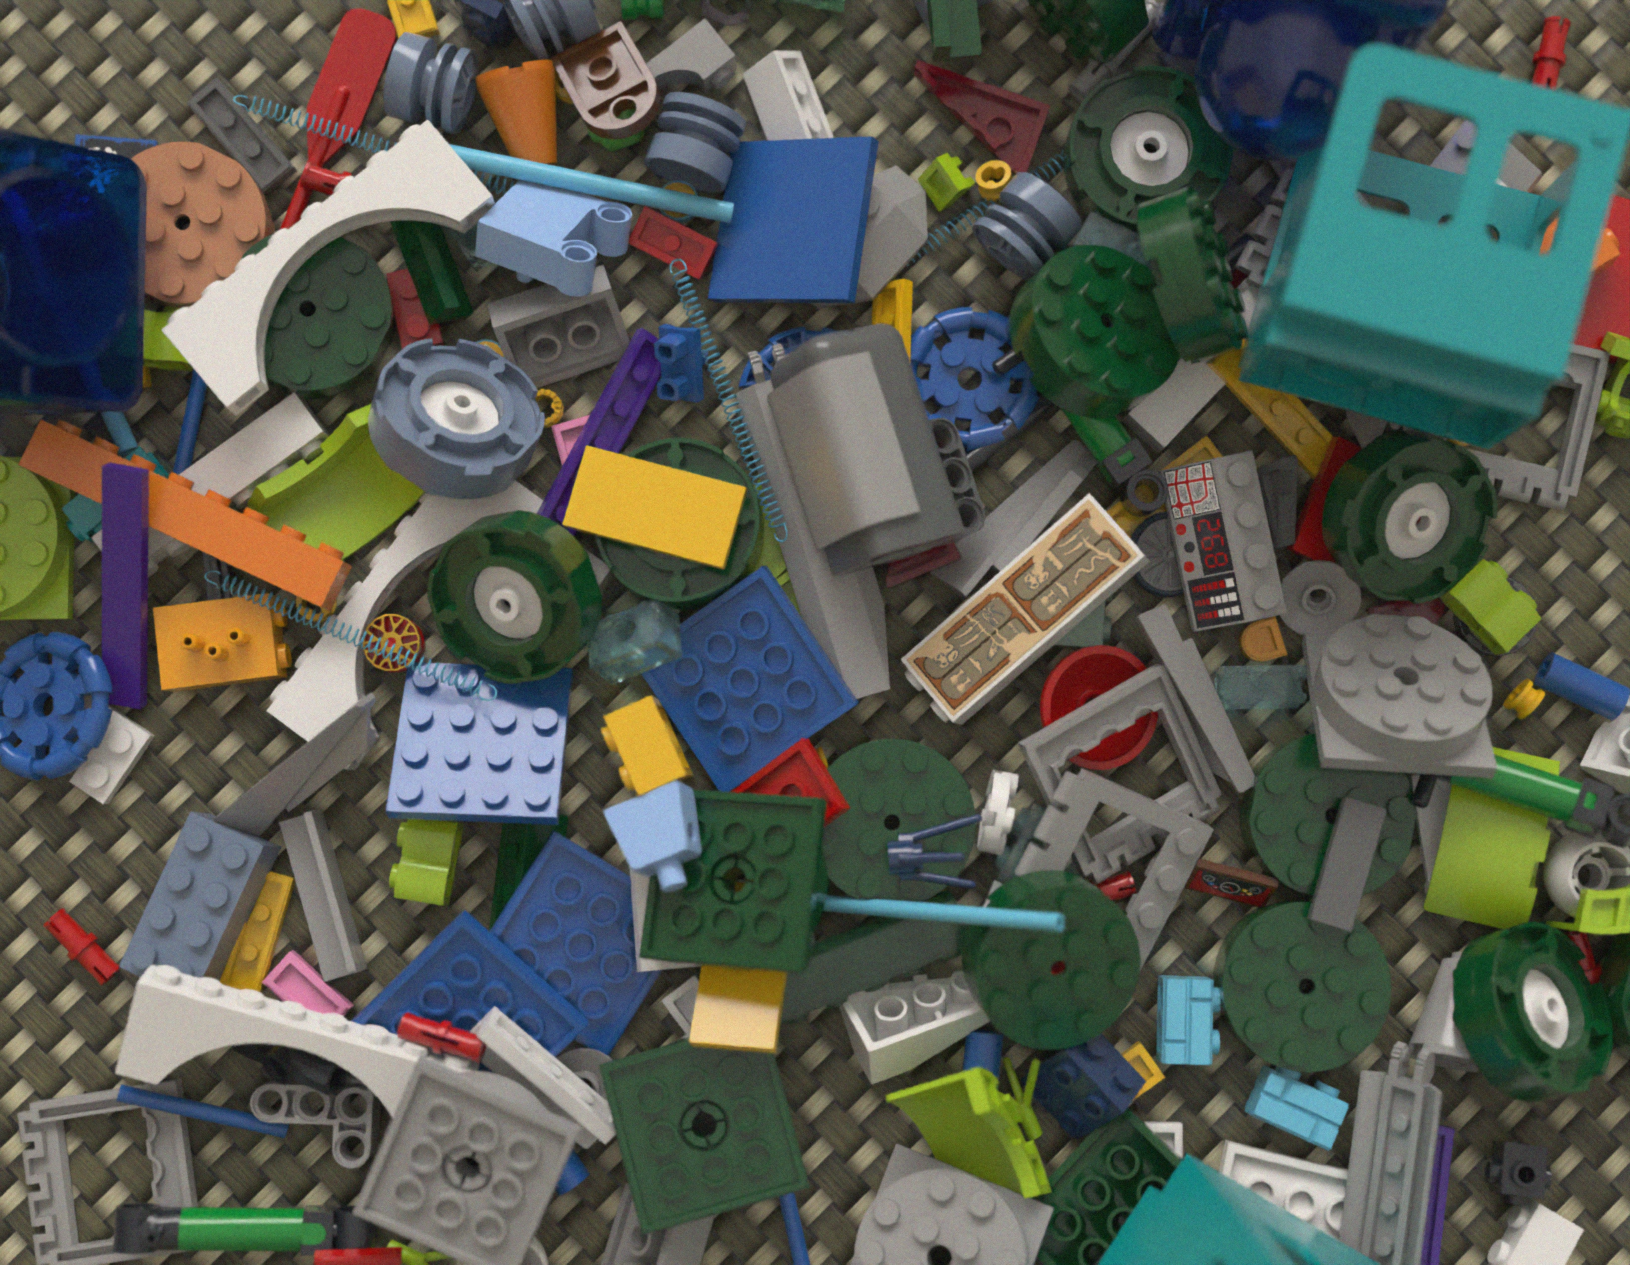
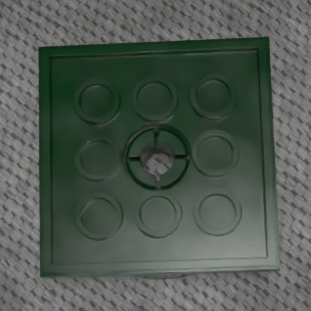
[639,790,828,975]
[599,1037,810,1236]

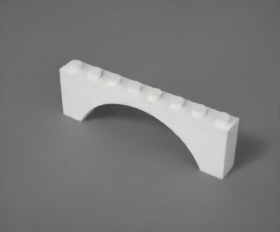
[162,120,495,416]
[267,480,543,771]
[115,965,479,1118]

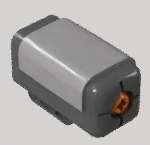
[768,323,985,577]

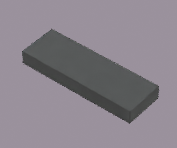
[186,78,297,196]
[1307,797,1387,932]

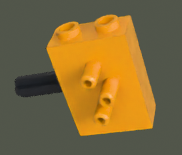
[153,551,292,692]

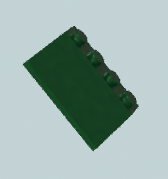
[1032,1107,1183,1265]

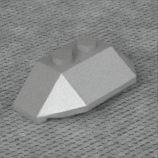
[810,165,928,309]

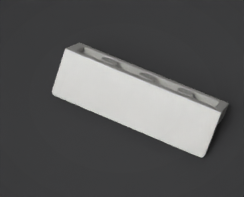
[743,51,834,140]
[470,1007,616,1149]

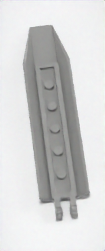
[735,343,890,699]
[1339,1041,1443,1265]

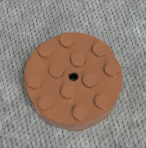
[98,142,275,308]

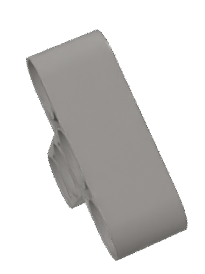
[250,1073,381,1169]

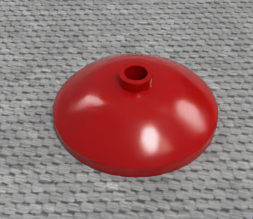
[1040,645,1158,770]

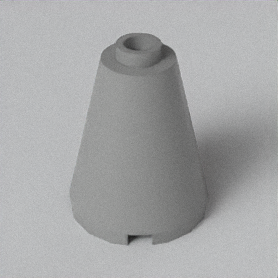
[1408,952,1479,1072]

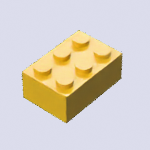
[601,695,694,796]

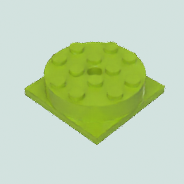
[0,455,75,621]

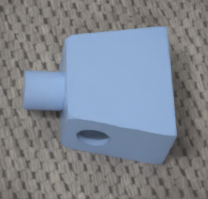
[603,780,701,892]

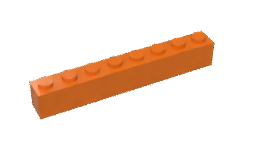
[18,419,352,611]

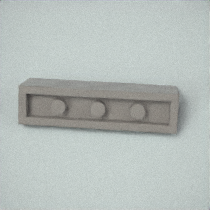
[279,810,368,982]

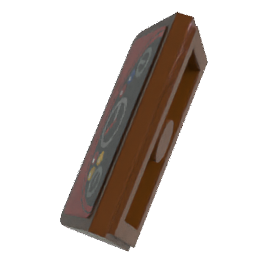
[1184,858,1279,908]

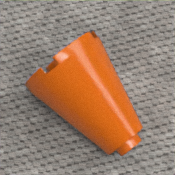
[475,60,557,165]

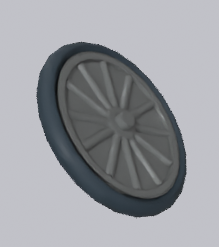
[1131,511,1184,598]

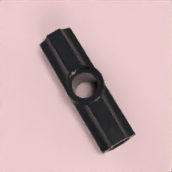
[232,1043,351,1096]

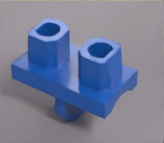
[654,324,709,403]

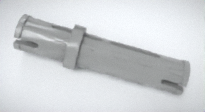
[1068,0,1165,103]

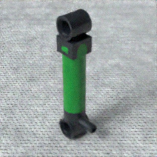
[992,313,1168,517]
[1404,754,1630,847]
[113,1203,377,1256]

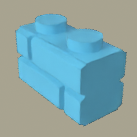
[1156,975,1221,1065]
[1244,1065,1348,1151]

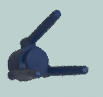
[888,814,982,889]

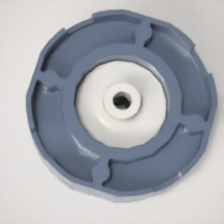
[368,338,545,499]

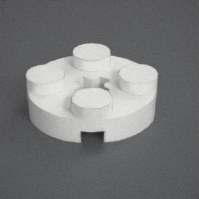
[977,770,1019,855]

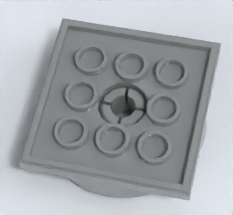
[1301,614,1497,778]
[352,1055,582,1265]
[850,1143,1054,1265]

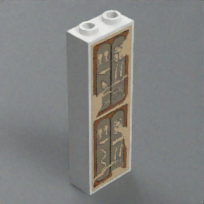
[900,493,1150,725]

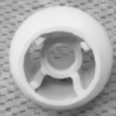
[1543,831,1630,918]

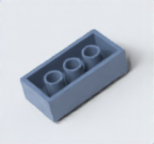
[119,811,281,981]

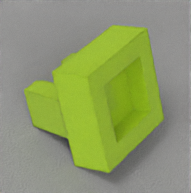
[917,153,975,212]

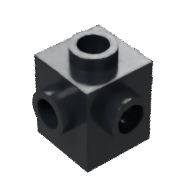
[1485,1141,1552,1206]

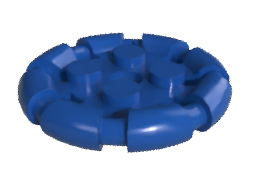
[910,307,1040,451]
[0,632,113,780]

